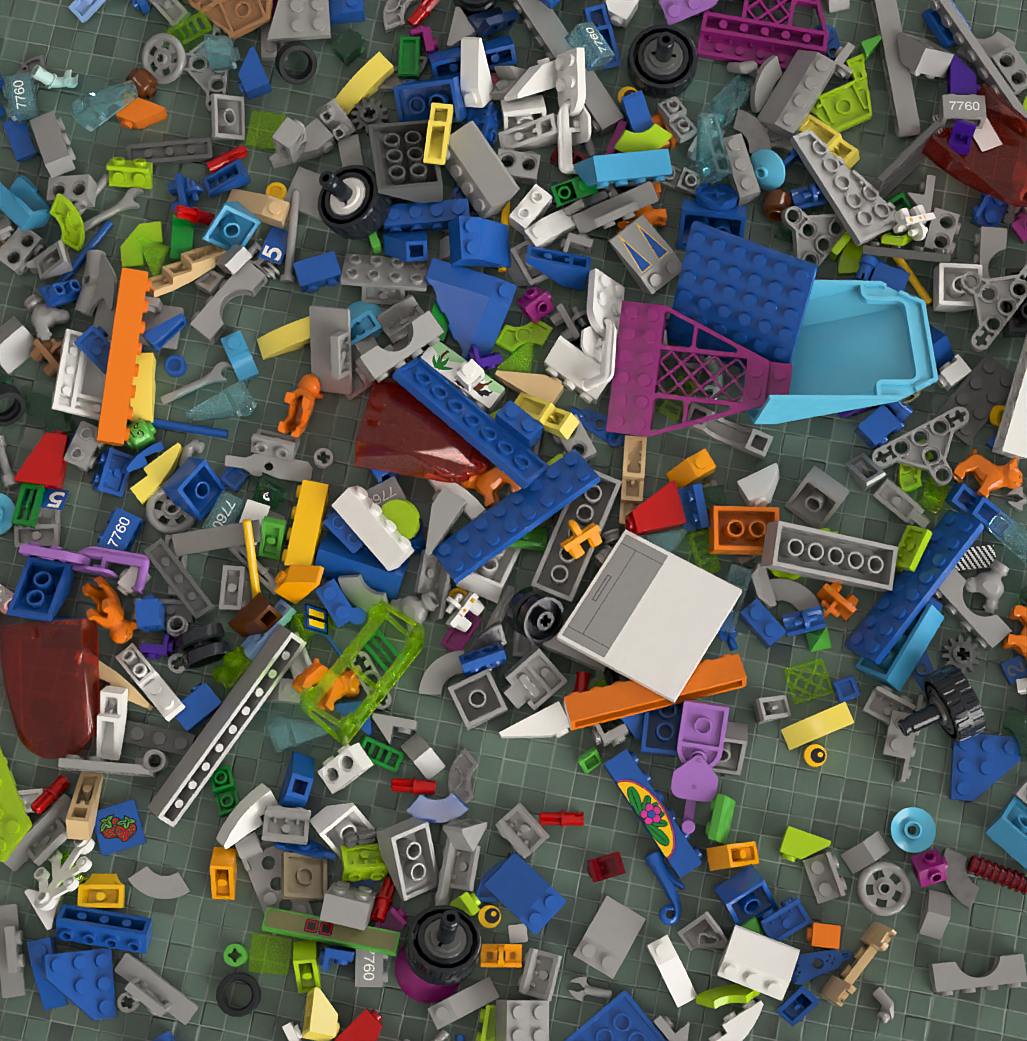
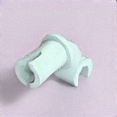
[31,65,78,89]
[703,356,727,400]

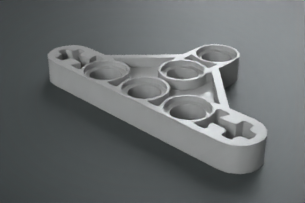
[173,24,233,114]
[781,206,846,267]
[960,264,1027,352]
[872,406,969,486]

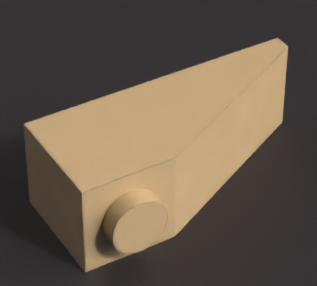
[227,189,290,230]
[495,370,564,406]
[66,771,103,841]

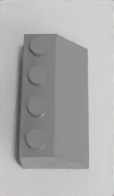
[757,50,837,141]
[445,121,520,219]

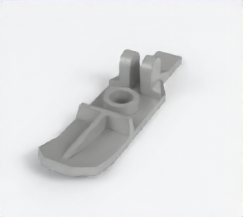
[224,454,313,483]

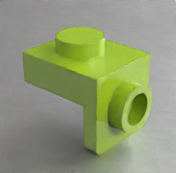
[450,891,481,916]

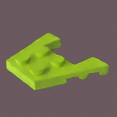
[810,53,872,133]

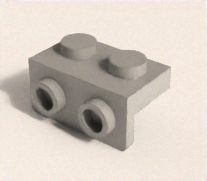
[376,295,424,343]
[64,421,105,473]
[251,428,300,461]
[862,685,917,725]
[591,723,629,748]
[495,803,550,858]
[261,805,311,845]
[518,948,562,1001]

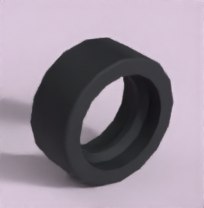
[275,41,317,85]
[0,384,26,427]
[216,973,261,1017]

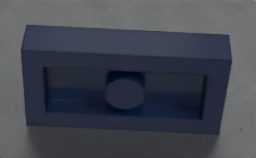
[468,7,520,38]

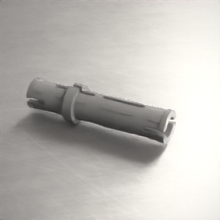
[228,545,277,595]

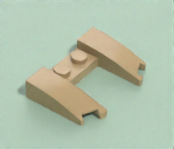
[818,921,897,1007]

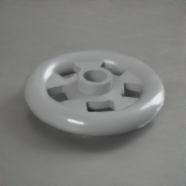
[142,33,185,84]
[146,487,196,534]
[857,861,911,916]

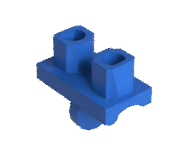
[167,173,204,212]
[790,184,829,210]
[38,279,82,308]
[781,606,826,638]

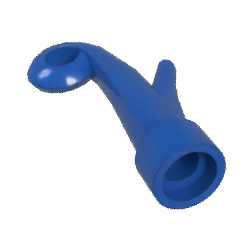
[644,850,685,926]

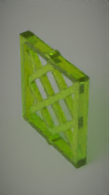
[784,658,834,705]

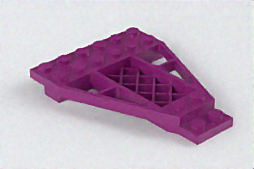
[697,0,829,72]
[606,301,793,437]

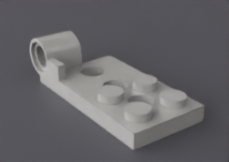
[58,749,169,778]
[235,831,315,935]

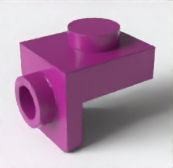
[409,26,438,57]
[373,907,409,932]

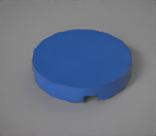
[695,183,738,211]

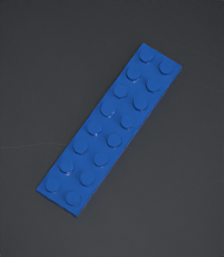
[392,356,549,489]
[432,448,601,584]
[844,509,985,666]

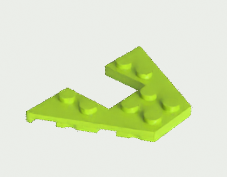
[0,747,33,862]

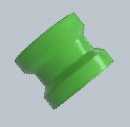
[223,944,249,967]

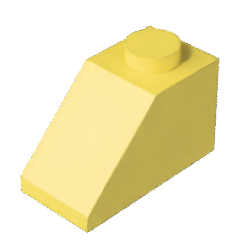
[302,987,340,1041]

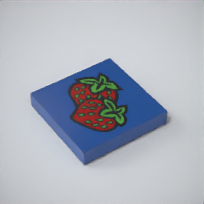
[94,799,147,856]

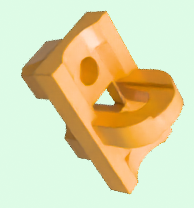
[559,519,602,559]
[481,944,522,968]

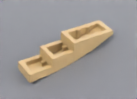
[149,244,227,298]
[619,435,647,527]
[74,650,153,711]

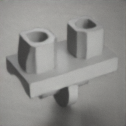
[316,98,356,140]
[550,303,587,343]

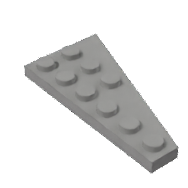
[267,0,331,43]
[790,129,898,247]

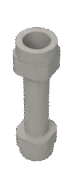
[0,435,17,488]

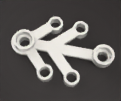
[34,838,95,911]

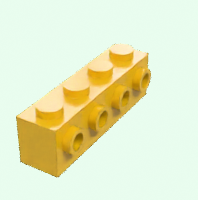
[282,480,330,568]

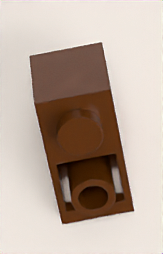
[228,592,283,637]

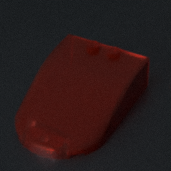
[922,83,1027,207]
[354,380,491,483]
[0,618,100,759]

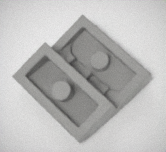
[14,504,61,547]

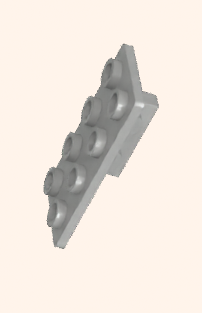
[340,253,430,305]
[94,292,184,350]
[309,305,352,395]

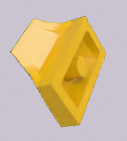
[77,874,125,908]

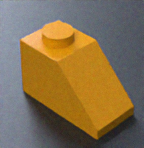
[666,448,716,489]
[274,565,324,605]
[706,841,759,871]
[210,847,237,900]

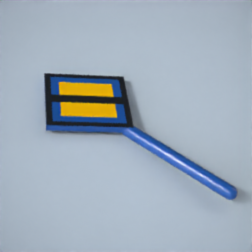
[304,603,351,668]

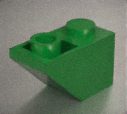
[550,176,598,207]

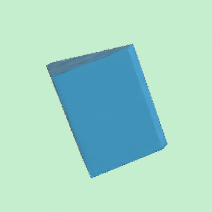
[202,201,261,251]

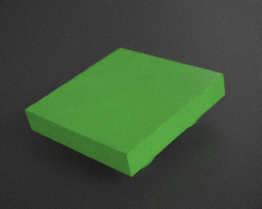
[706,794,736,845]

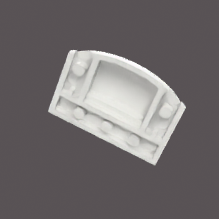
[52,329,111,420]

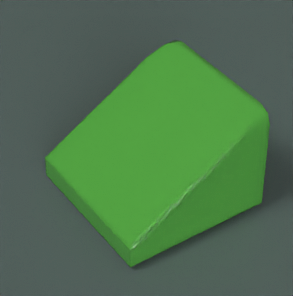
[858,35,882,63]

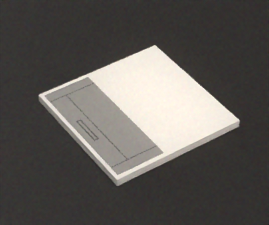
[557,529,742,703]

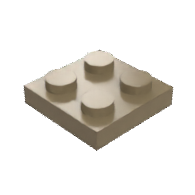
[281,852,328,902]

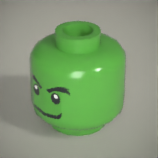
[126,418,157,451]

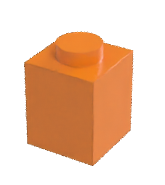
[805,923,841,949]

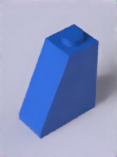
[620,90,658,150]

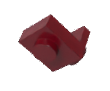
[587,851,626,882]

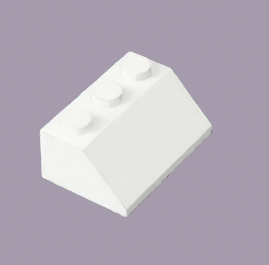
[544,336,612,405]
[717,924,800,1001]

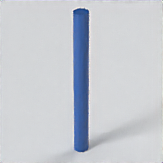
[56,220,114,283]
[152,418,229,439]

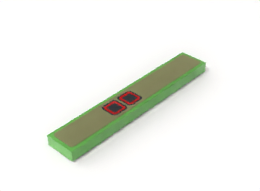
[261,907,401,957]

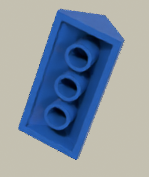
[315,533,411,600]

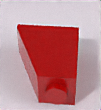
[14,430,71,490]
[625,480,686,536]
[334,1008,383,1041]

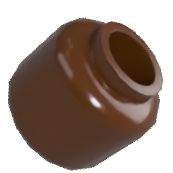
[126,68,158,99]
[762,189,791,222]

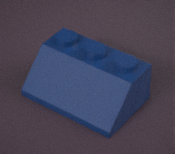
[677,199,747,249]

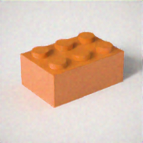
[708,506,779,555]

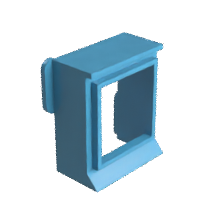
[0,175,52,231]

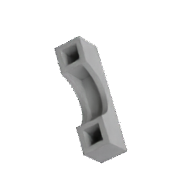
[972,226,1007,315]
[190,261,268,345]
[355,311,444,383]
[686,402,773,460]
[933,568,1012,651]
[928,954,1027,996]

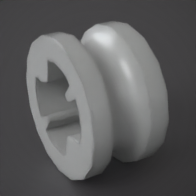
[314,448,333,469]
[601,528,621,545]
[168,653,188,674]
[117,992,140,1013]

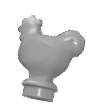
[24,294,70,341]
[964,559,1010,613]
[388,591,439,635]

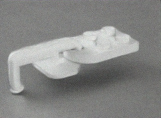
[555,47,591,174]
[580,268,625,391]

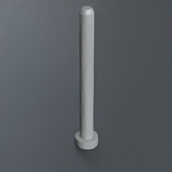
[280,189,300,283]

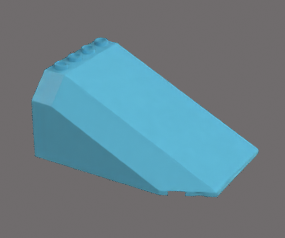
[740,280,938,424]

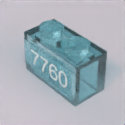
[565,22,615,72]
[2,73,40,125]
[202,490,246,529]

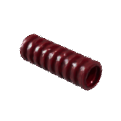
[967,854,1027,895]

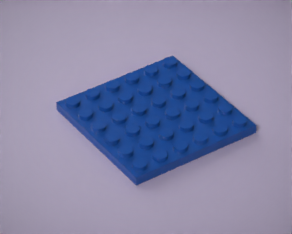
[667,221,818,369]

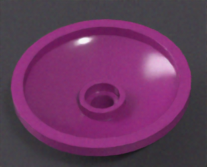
[395,944,460,1003]

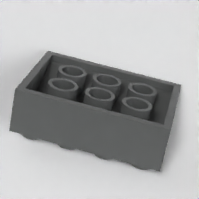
[368,120,443,203]

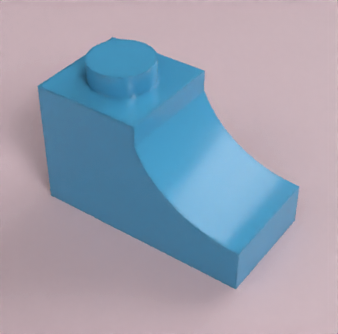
[350,309,382,347]
[220,330,260,384]

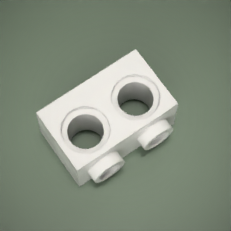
[509,184,552,235]
[318,743,374,794]

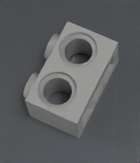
[991,45,1027,96]
[272,117,309,164]
[497,147,541,186]
[47,174,97,210]
[922,207,961,255]
[0,227,46,277]
[551,414,597,462]

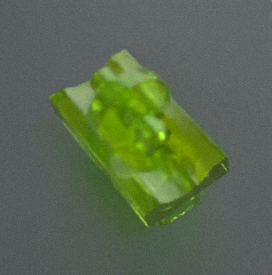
[212,646,252,690]

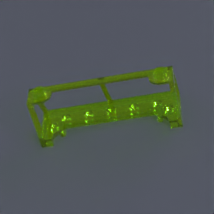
[299,599,425,747]

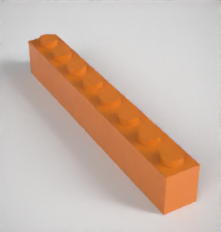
[96,268,152,446]
[564,653,747,730]

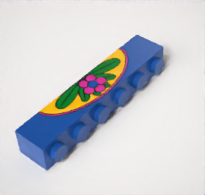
[603,749,703,879]

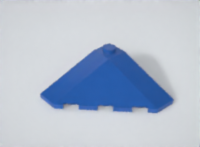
[425,258,517,369]

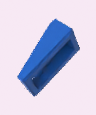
[202,159,251,197]
[142,313,188,351]

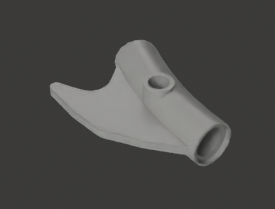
[74,250,117,317]

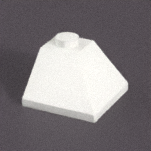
[309,803,375,859]

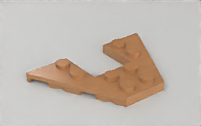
[185,0,273,40]

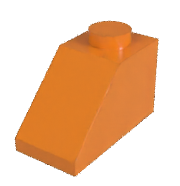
[116,93,168,130]

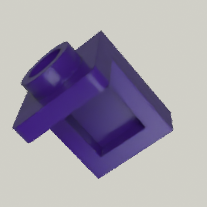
[947,119,976,156]
[468,344,503,369]
[139,633,175,660]

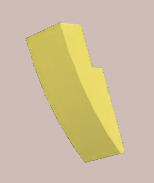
[335,52,394,116]
[423,102,453,165]
[798,113,860,169]
[257,316,310,360]
[130,353,156,423]
[514,392,579,440]
[130,443,183,506]
[780,702,854,751]

